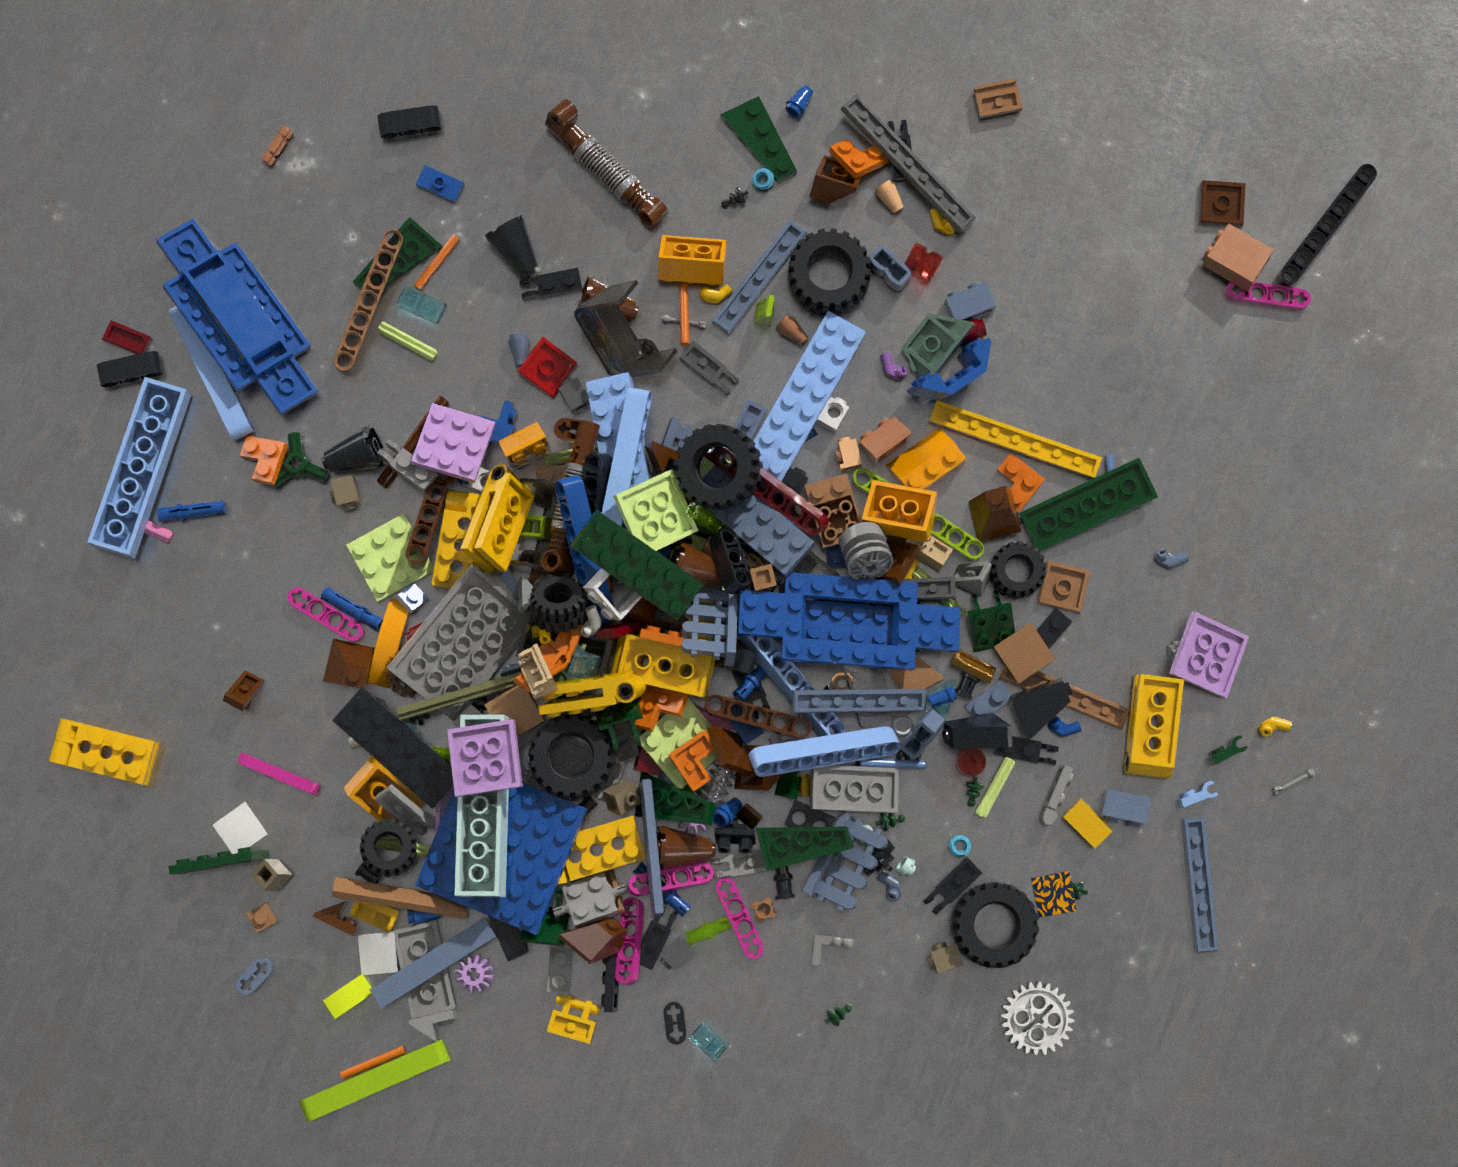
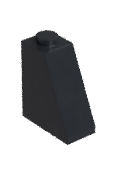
[1011,678,1072,740]
[942,713,1012,749]

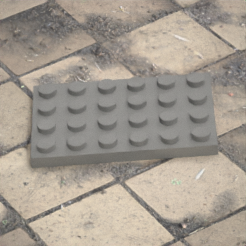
[386,564,534,721]

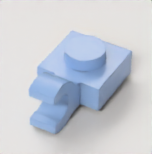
[1177,781,1218,808]

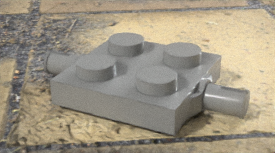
[552,872,628,929]

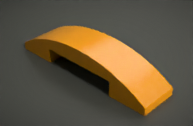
[368,598,410,689]

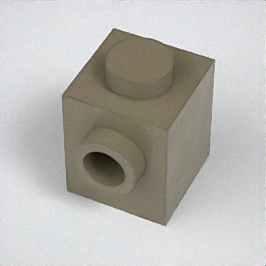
[330,475,361,511]
[602,779,641,815]
[251,859,292,891]
[927,942,963,973]

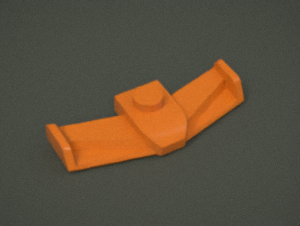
[513,624,584,693]

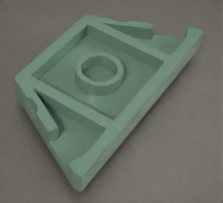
[902,313,976,378]

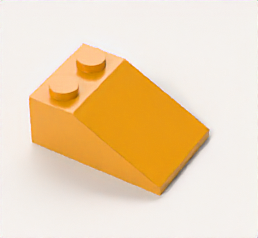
[343,756,425,822]

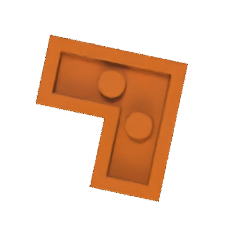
[829,139,889,179]
[240,436,288,486]
[997,453,1045,514]
[640,625,685,647]
[635,685,689,732]
[667,729,715,792]

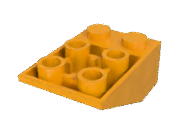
[498,422,550,468]

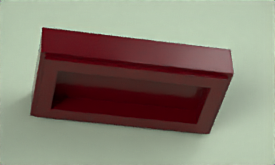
[102,320,151,354]
[596,621,641,639]

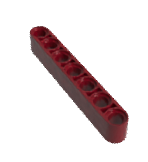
[704,446,829,535]

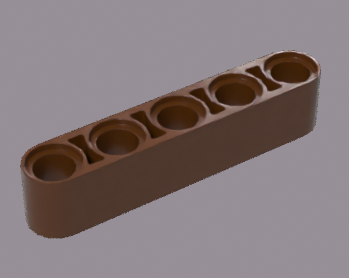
[405,472,454,570]
[704,695,811,739]

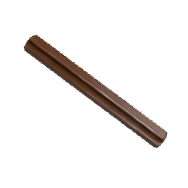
[377,396,449,488]

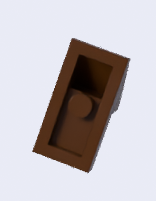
[644,441,679,475]
[223,670,264,711]
[313,902,360,936]

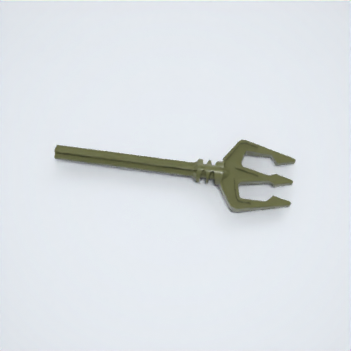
[396,632,611,721]

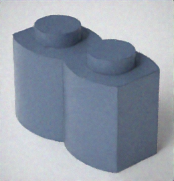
[869,245,911,291]
[901,709,945,759]

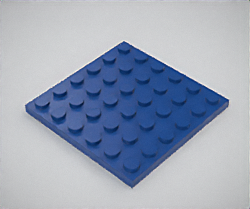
[415,783,588,935]

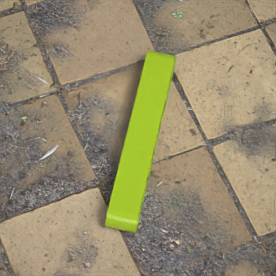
[852,468,984,562]
[299,1039,450,1122]

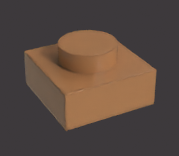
[749,564,777,591]
[246,902,278,933]

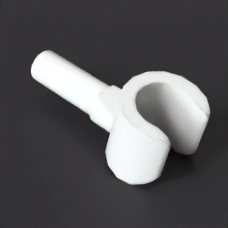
[769,734,801,745]

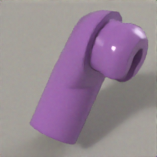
[880,353,907,380]

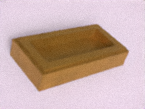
[950,649,996,684]

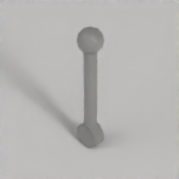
[662,315,707,328]
[1273,769,1315,795]

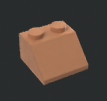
[858,416,912,466]

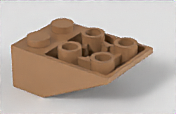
[804,473,862,549]

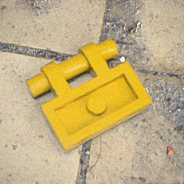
[547,994,601,1044]

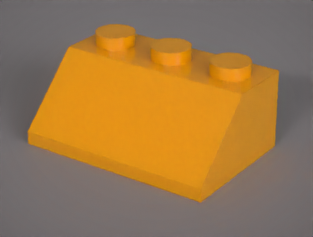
[657,235,726,285]
[886,428,966,490]
[862,480,937,543]

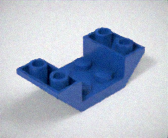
[906,338,991,400]

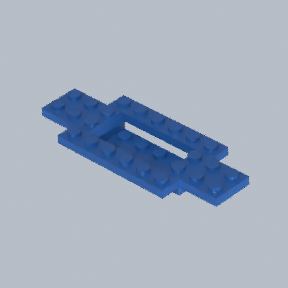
[156,219,318,415]
[737,572,961,671]

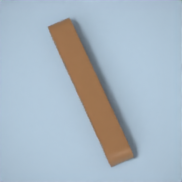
[333,229,403,371]

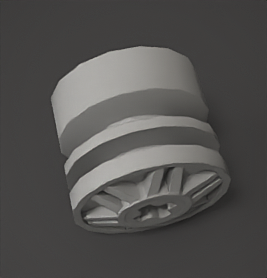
[839,522,893,579]

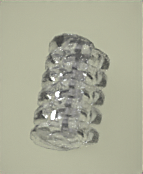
[697,761,737,807]

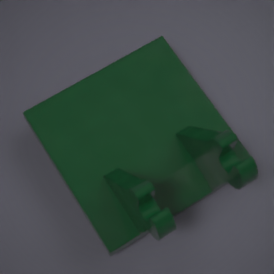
[967,590,1015,652]
[595,698,643,751]
[520,888,569,946]

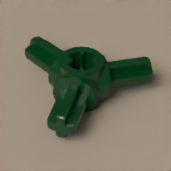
[272,432,328,488]

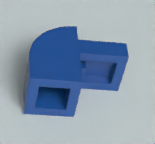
[481,400,517,445]

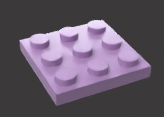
[411,403,495,483]
[1169,612,1249,698]
[447,719,523,797]

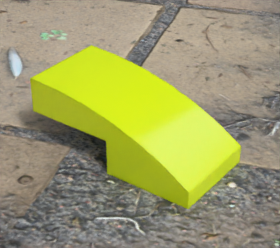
[322,974,372,1020]

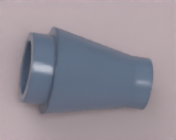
[508,333,529,365]

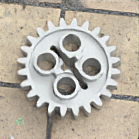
[1001,981,1074,1055]

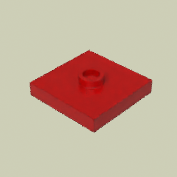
[516,336,578,398]

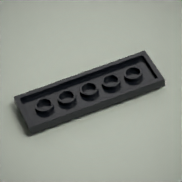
[332,687,454,809]

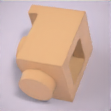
[835,437,862,472]

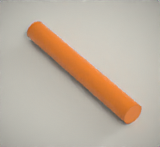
[414,234,460,290]
[679,283,689,346]
[340,1046,406,1080]

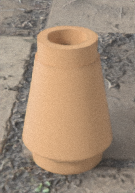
[875,180,904,213]

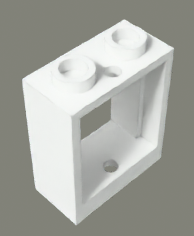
[583,568,642,620]

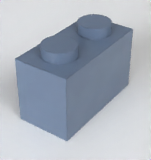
[944,282,996,321]
[1100,789,1151,828]

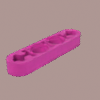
[1225,282,1311,310]
[288,587,364,642]
[237,752,320,795]
[627,863,714,897]
[716,877,764,959]
[615,897,644,986]

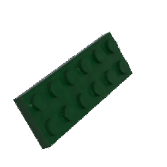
[1019,458,1158,552]
[570,509,704,621]

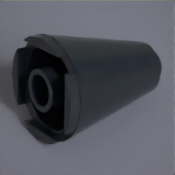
[484,215,538,278]
[322,425,386,472]

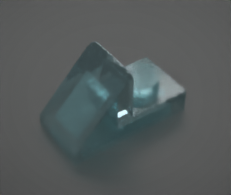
[567,642,601,678]

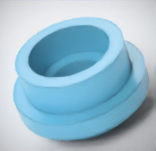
[752,168,774,190]
[949,835,971,858]

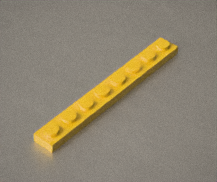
[929,400,1102,479]

